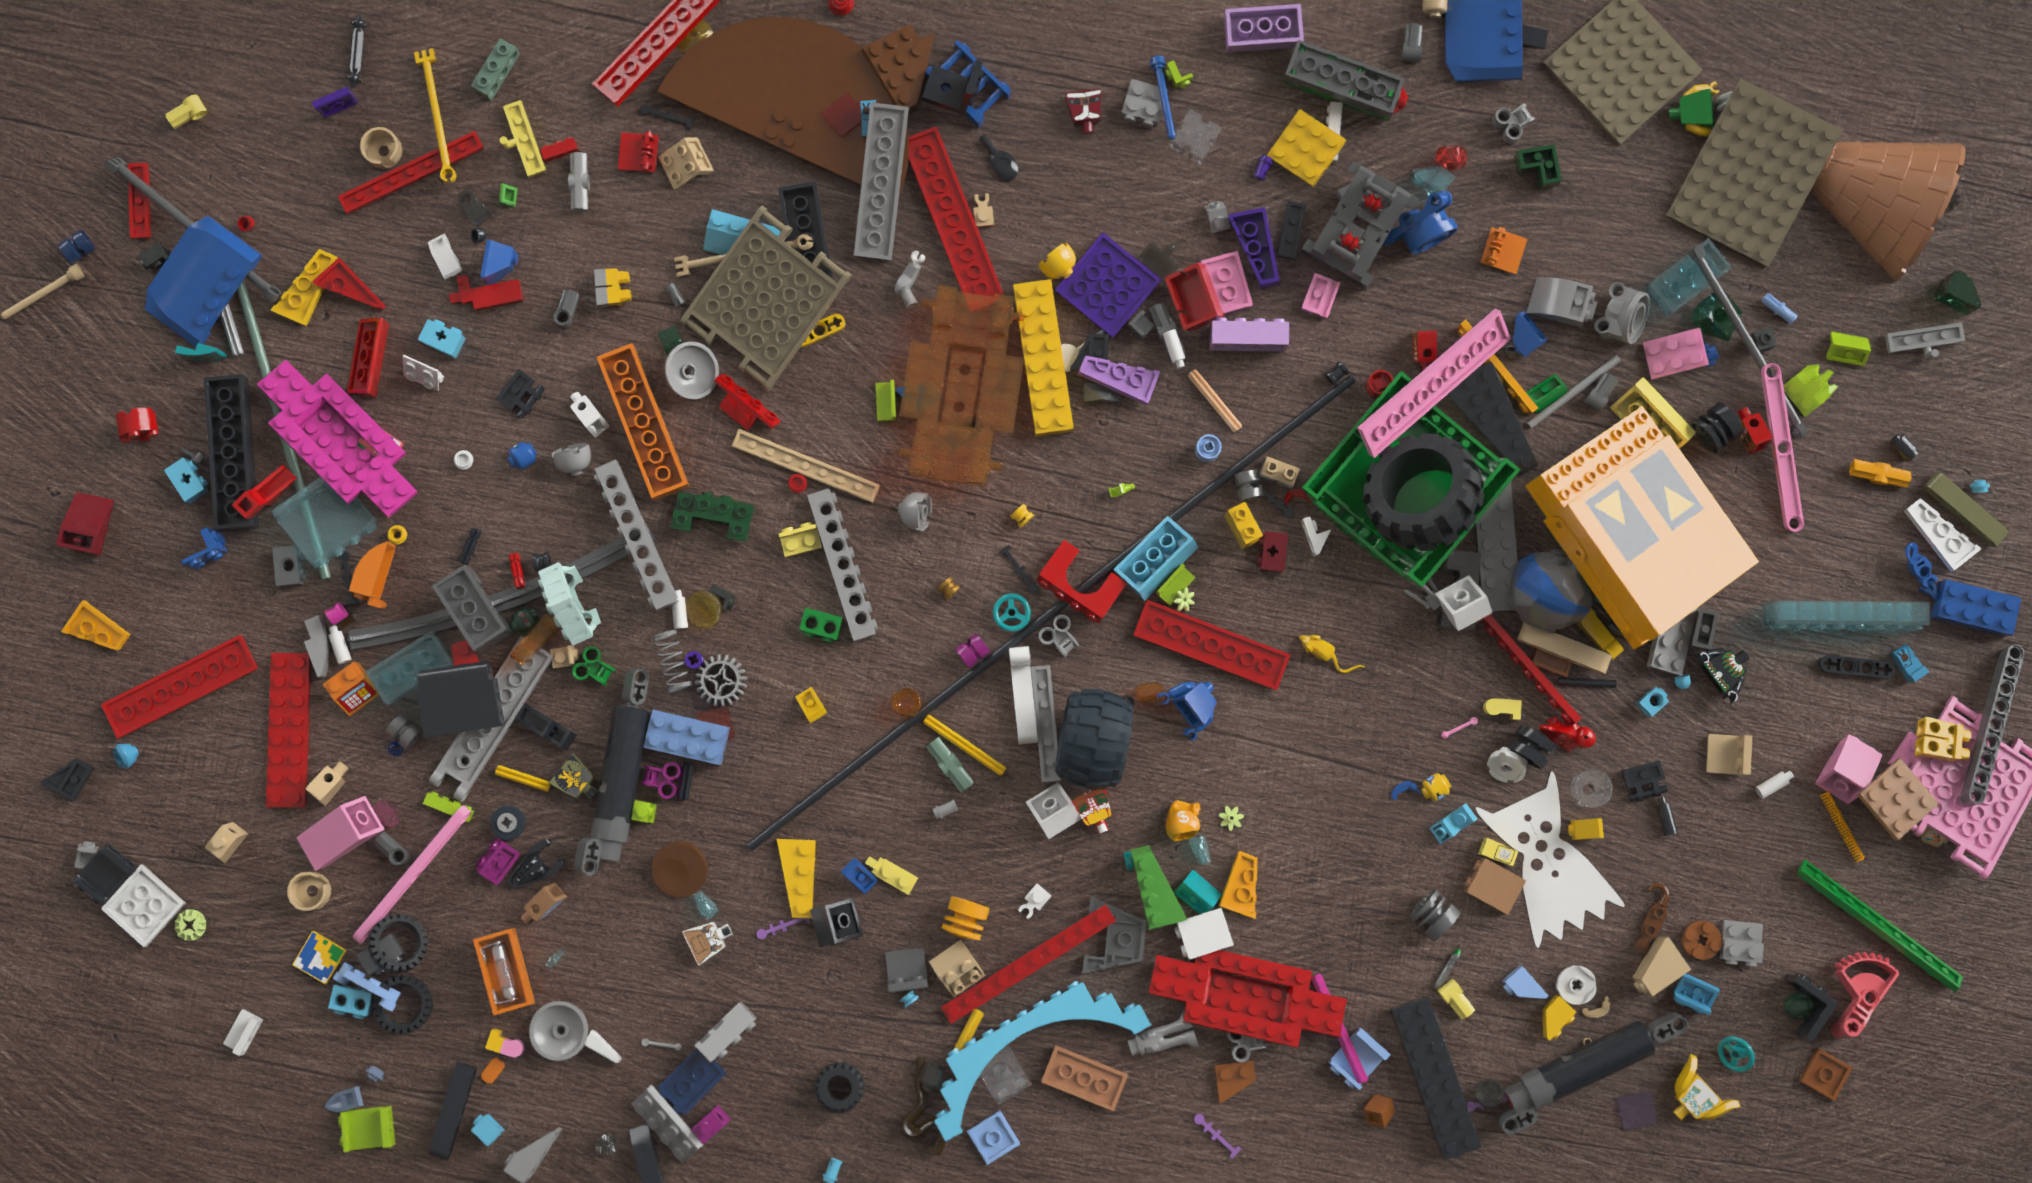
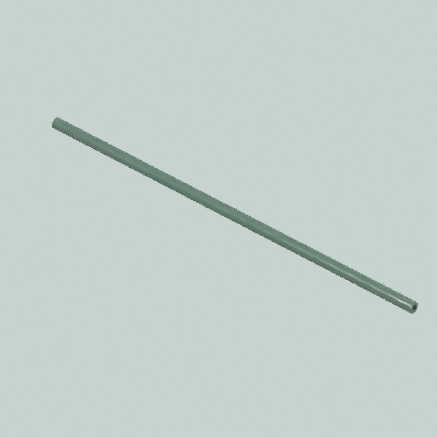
[237,280,331,580]

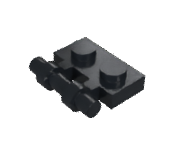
[496,369,546,419]
[1621,760,1668,802]

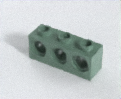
[471,38,520,101]

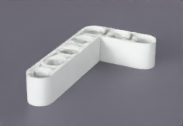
[1009,646,1038,745]

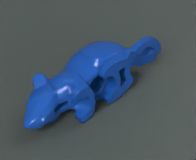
[1905,542,1938,601]

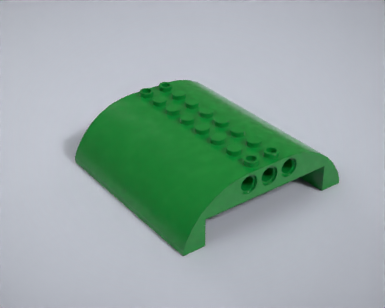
[1302,371,1521,588]

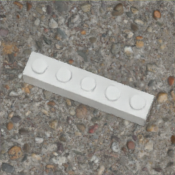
[1326,102,1342,163]

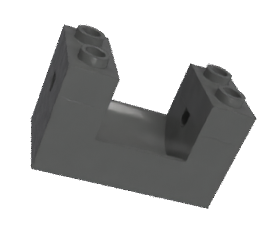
[432,564,514,654]

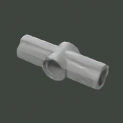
[568,152,590,212]

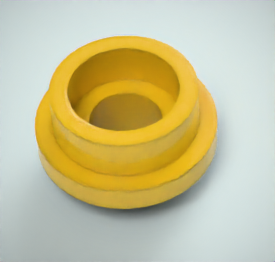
[387,525,407,545]

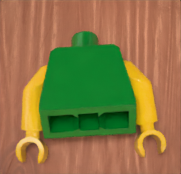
[1669,82,1719,137]

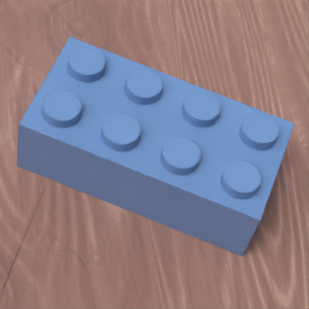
[644,710,730,765]

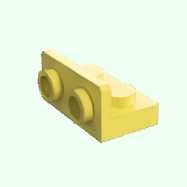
[779,522,822,558]

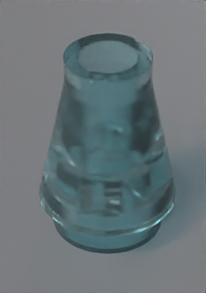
[1189,834,1211,865]
[692,890,719,920]

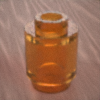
[1136,681,1164,703]

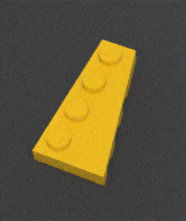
[270,249,338,327]
[777,839,816,918]

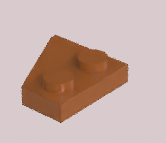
[1214,1060,1256,1103]

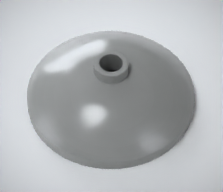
[665,342,719,399]
[529,1001,588,1061]

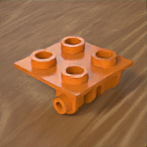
[1480,227,1527,274]

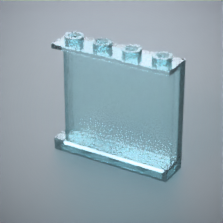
[271,477,378,569]

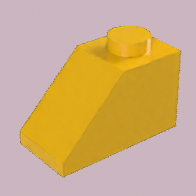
[1568,818,1604,840]

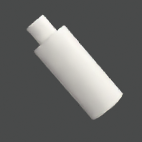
[1163,329,1185,369]
[672,590,688,629]
[328,625,352,665]
[1755,771,1794,799]

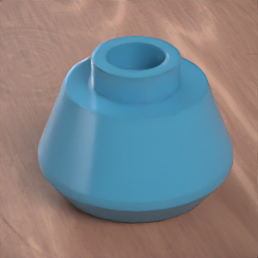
[113,744,139,769]

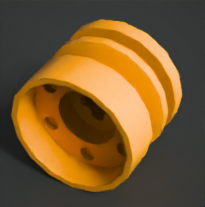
[941,896,990,940]

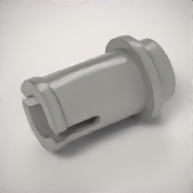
[932,799,958,820]

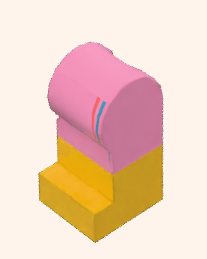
[485,1028,525,1057]

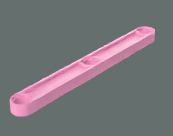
[1761,363,1804,532]
[353,805,471,944]

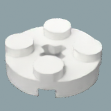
[1487,747,1527,783]
[1556,965,1596,1005]

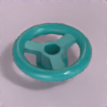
[993,593,1031,632]
[1717,1036,1755,1073]

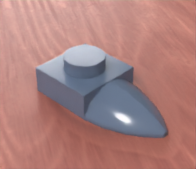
[325,1086,363,1112]

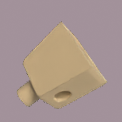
[305,761,349,806]
[205,822,248,863]

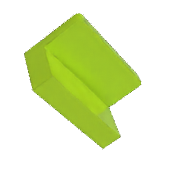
[1826,332,1871,366]
[876,380,897,422]
[1156,564,1196,606]

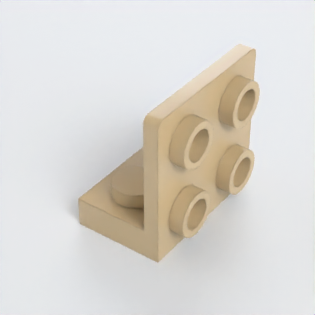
[659,138,714,189]
[1706,734,1752,775]

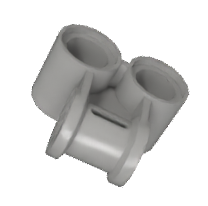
[1492,104,1536,144]
[1038,615,1080,658]
[1226,1032,1268,1062]

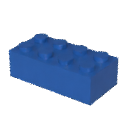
[1930,579,2021,637]

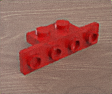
[714,374,781,431]

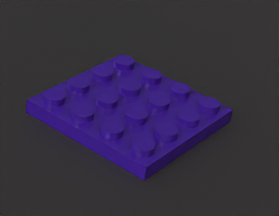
[1055,232,1161,338]

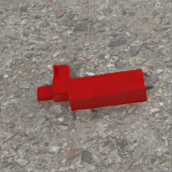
[449,275,524,311]

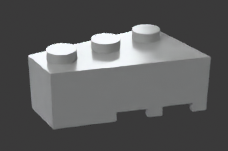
[695,1002,757,1062]

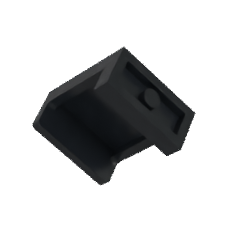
[73,842,138,905]

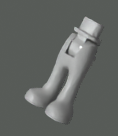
[1128,1012,1199,1056]

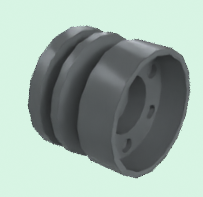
[1408,889,1461,942]

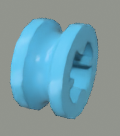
[899,990,919,1008]

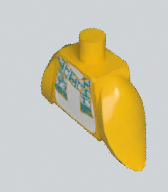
[1673,1054,1741,1120]

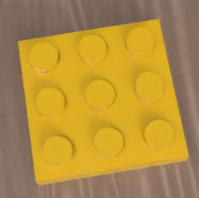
[1267,109,1346,188]

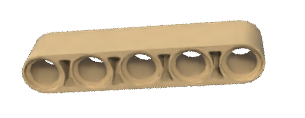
[1517,622,1612,675]

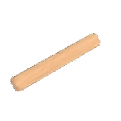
[1188,369,1242,432]

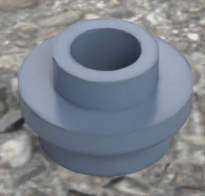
[365,1065,384,1082]

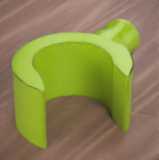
[1108,483,1135,498]

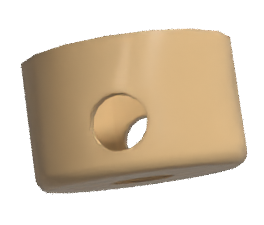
[360,127,402,169]
[287,872,331,911]

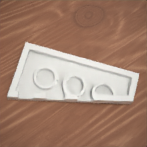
[1904,499,1981,572]

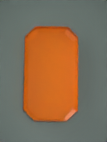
[480,1058,505,1084]

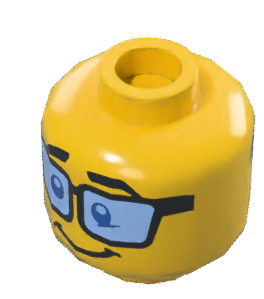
[1421,773,1451,802]

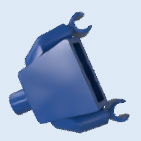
[1156,681,1217,741]

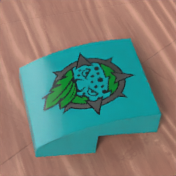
[175,343,227,362]

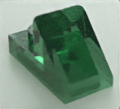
[658,326,683,356]

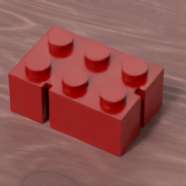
[1164,262,1225,332]

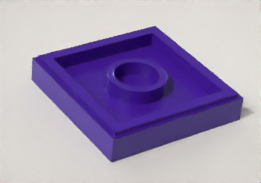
[312,87,358,118]

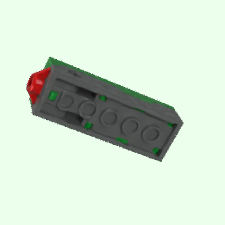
[1282,40,1408,121]

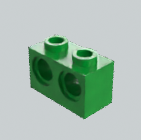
[799,608,843,643]

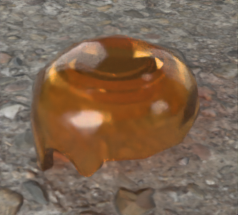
[891,688,922,717]

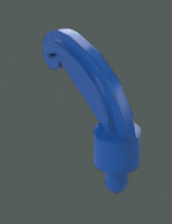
[1391,781,1421,800]

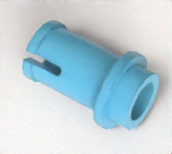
[822,1157,842,1183]

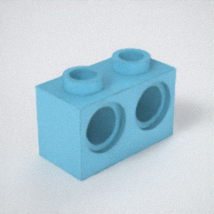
[328,984,375,1019]

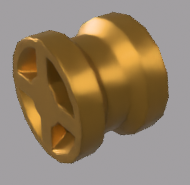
[937,577,961,601]

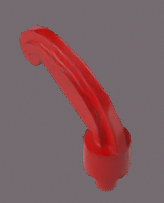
[1284,488,1311,504]

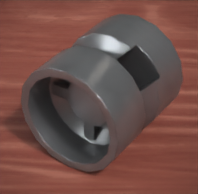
[1234,469,1264,502]
[385,713,423,750]

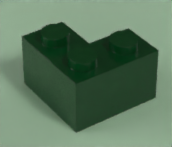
[1514,144,1562,190]

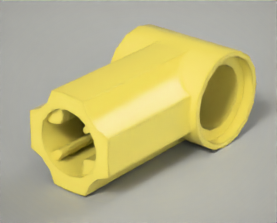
[165,95,207,129]
[1437,979,1475,1020]

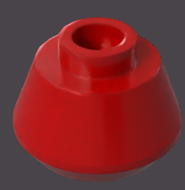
[828,0,854,16]

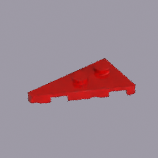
[312,258,386,310]

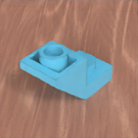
[1429,803,1477,844]

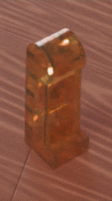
[510,614,559,666]

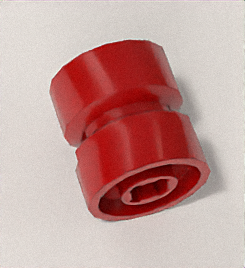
[1365,370,1393,399]

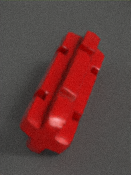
[508,552,525,589]

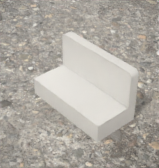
[224,1009,263,1056]

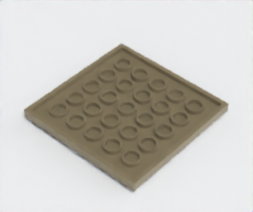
[1543,0,1703,146]

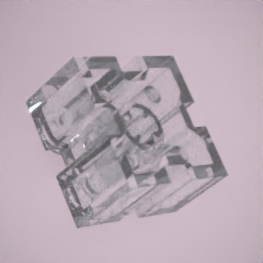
[1169,109,1222,165]

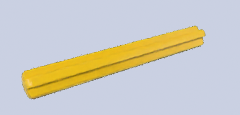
[924,715,1006,776]

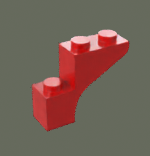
[232,465,298,519]

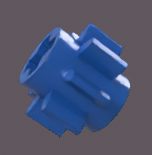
[1704,343,1720,367]

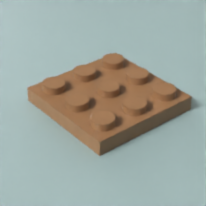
[1857,758,1939,841]

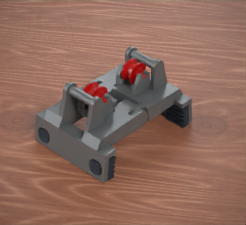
[1301,161,1420,290]

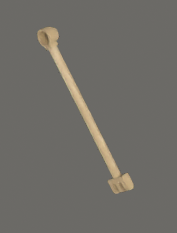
[674,234,813,277]

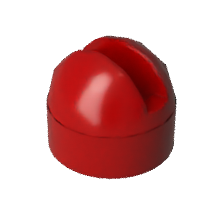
[237,216,255,231]

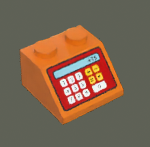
[322,661,381,716]

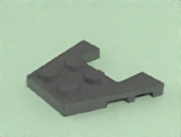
[1082,897,1146,973]

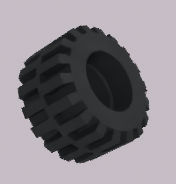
[815,1062,865,1113]

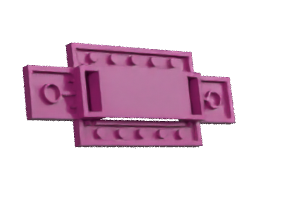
[257,360,418,518]

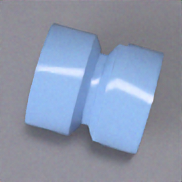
[1195,434,1222,463]

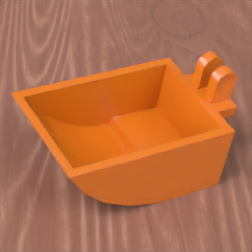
[349,541,396,609]

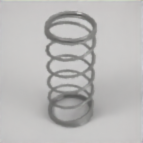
[653,630,692,692]

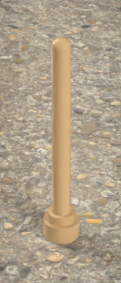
[1,264,84,319]

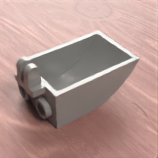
[1527,277,1597,328]

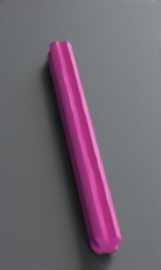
[1311,974,1368,1084]

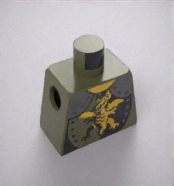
[549,754,599,800]

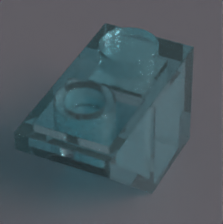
[1409,166,1455,195]

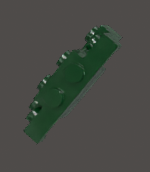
[670,492,755,543]

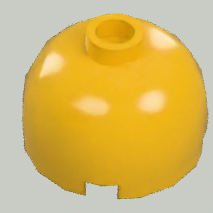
[1038,242,1076,279]

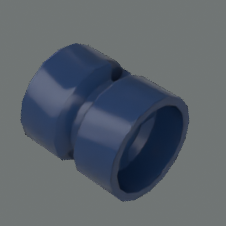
[58,229,96,264]

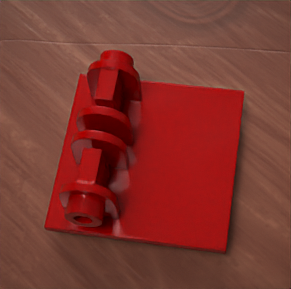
[618,131,659,172]

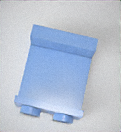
[1328,1027,1390,1090]

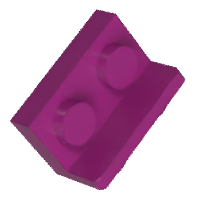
[476,838,521,885]

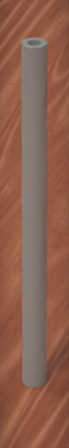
[1526,355,1621,429]

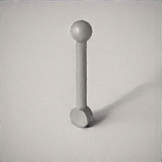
[641,1038,682,1051]

